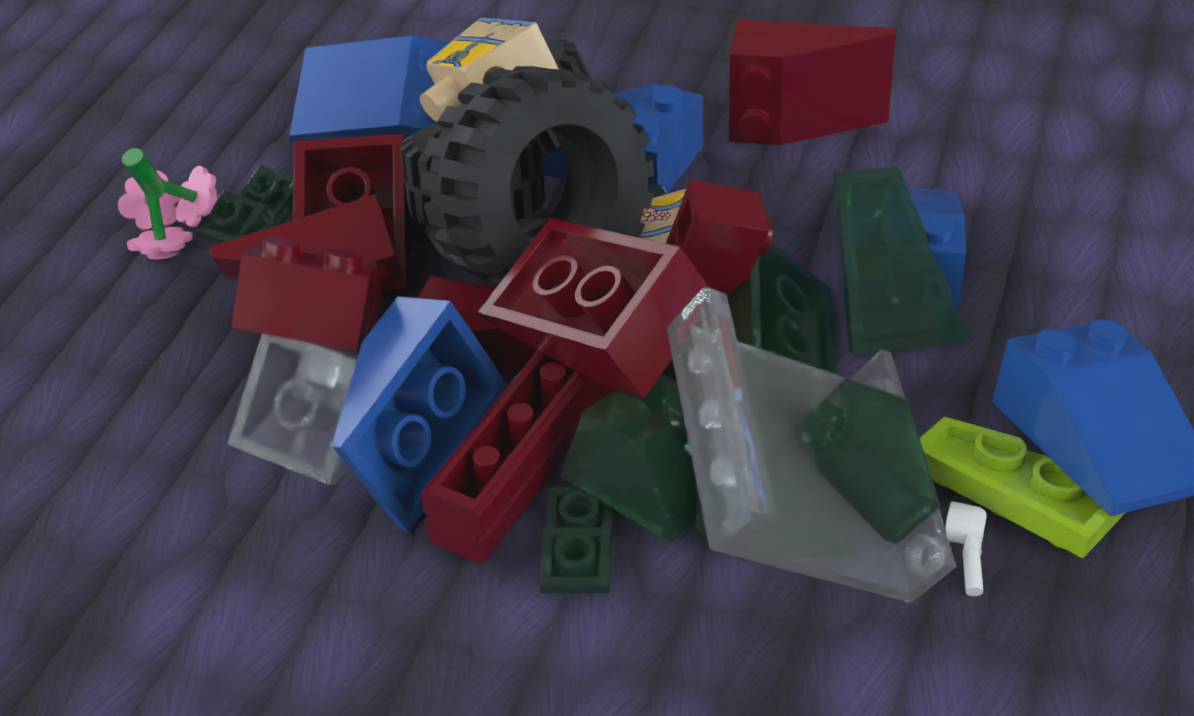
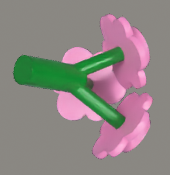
[118,148,217,259]

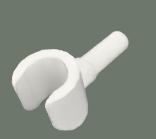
[943,501,986,596]

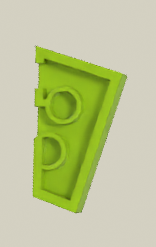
[906,417,1125,558]

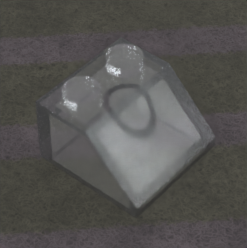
[227,334,359,485]

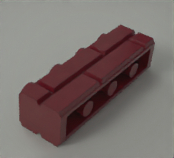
[421,350,613,563]

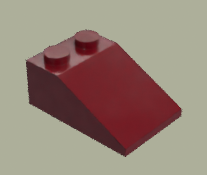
[729,19,897,145]
[293,134,413,294]
[478,218,716,398]
[231,237,384,351]

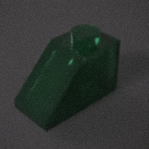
[805,378,940,544]
[560,390,704,543]

